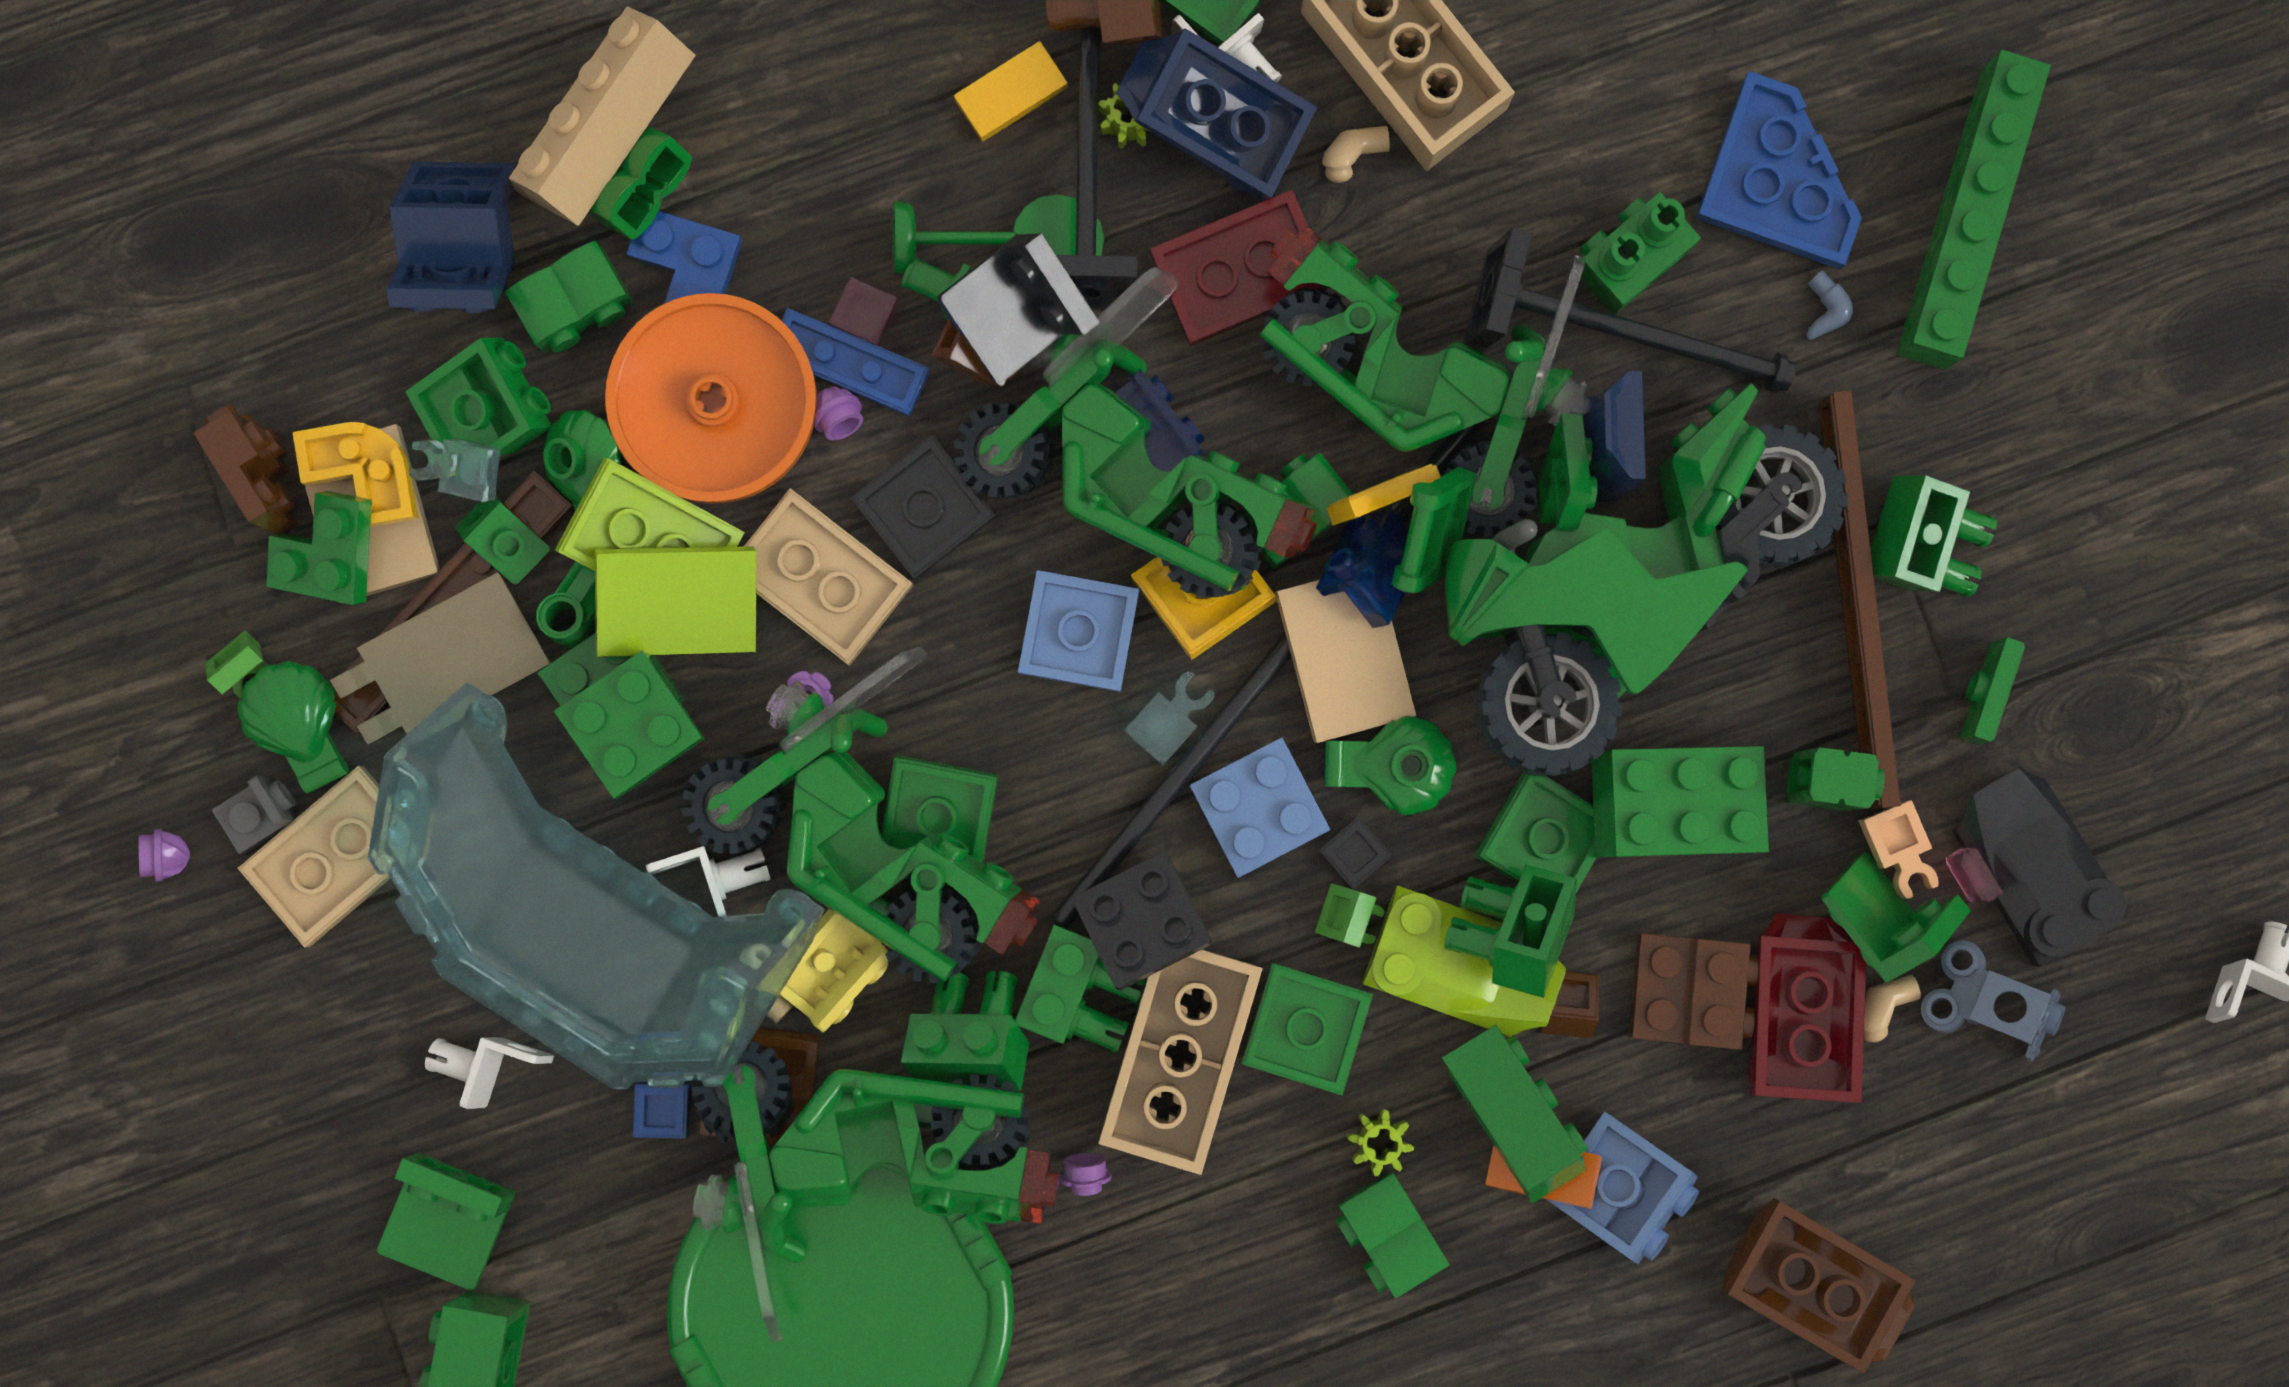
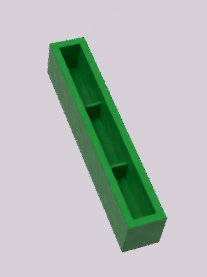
[1896,49,2051,370]

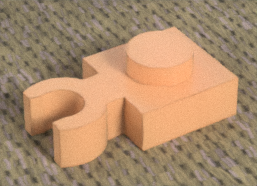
[1858,800,1939,899]

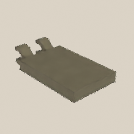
[330,572,551,745]

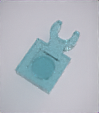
[409,439,500,502]
[1124,671,1215,766]

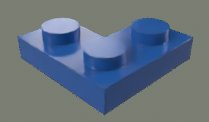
[626,211,743,304]

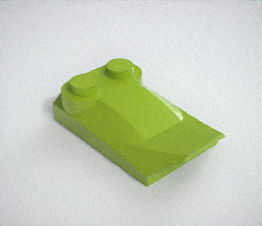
[1361,885,1566,1037]

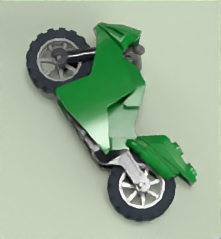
[1445,383,1848,776]

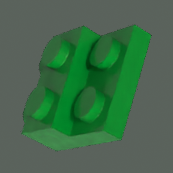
[405,337,552,482]

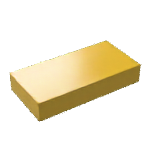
[954,41,1068,142]
[1326,464,1441,525]

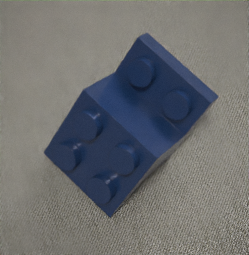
[386,162,516,313]

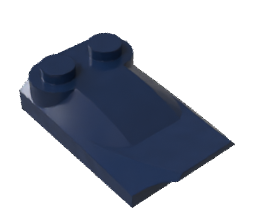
[1116,28,1317,201]
[1565,371,1646,502]

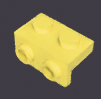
[766,908,890,1033]

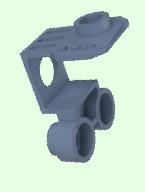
[1921,941,2066,1062]

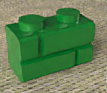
[1785,747,1885,811]

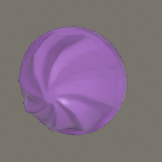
[814,386,863,440]
[139,829,190,882]

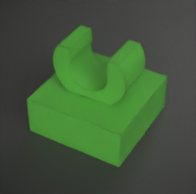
[205,630,268,699]
[1315,883,1385,948]

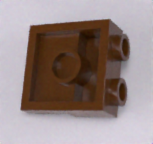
[193,406,299,534]
[1629,933,1759,1050]

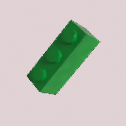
[1442,1025,1588,1204]

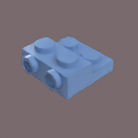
[1548,1112,1699,1264]

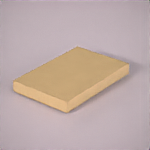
[305,424,441,603]
[744,488,913,666]
[1275,565,1416,743]
[238,765,430,948]

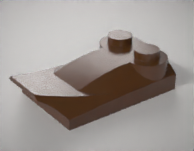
[1722,1198,1916,1374]

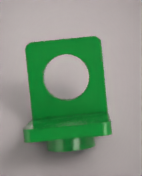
[455,491,550,584]

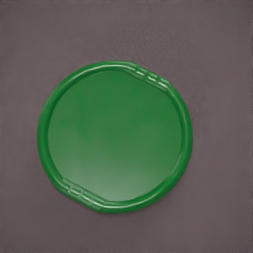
[667,1164,1014,1387]

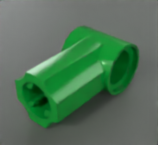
[536,562,595,648]

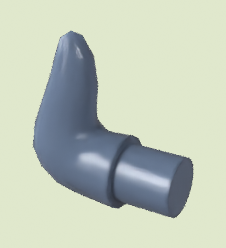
[1806,270,1853,340]

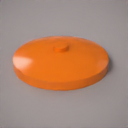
[605,293,817,504]

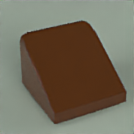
[1541,971,1599,1038]

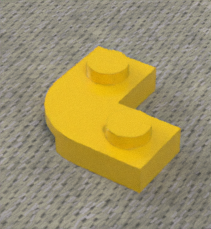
[292,422,418,527]

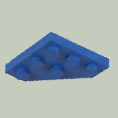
[1695,71,1862,270]

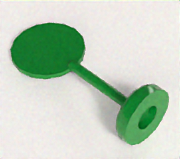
[892,194,1104,274]

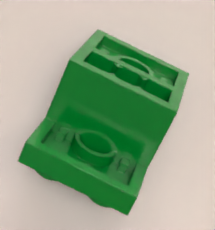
[537,633,705,799]

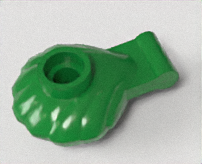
[541,410,622,511]
[237,661,349,794]
[1324,715,1457,816]

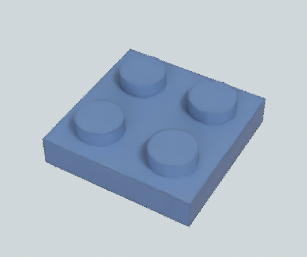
[1018,570,1139,693]
[1189,738,1330,878]

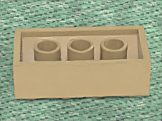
[509,6,696,226]

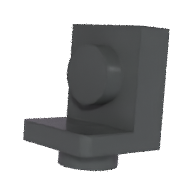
[212,775,297,854]

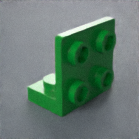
[1821,852,1971,983]
[377,1152,516,1290]

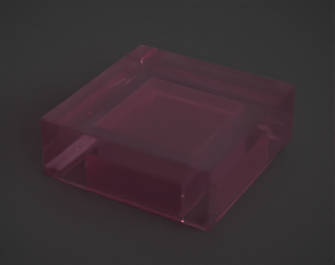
[829,277,899,346]
[1945,848,2004,903]

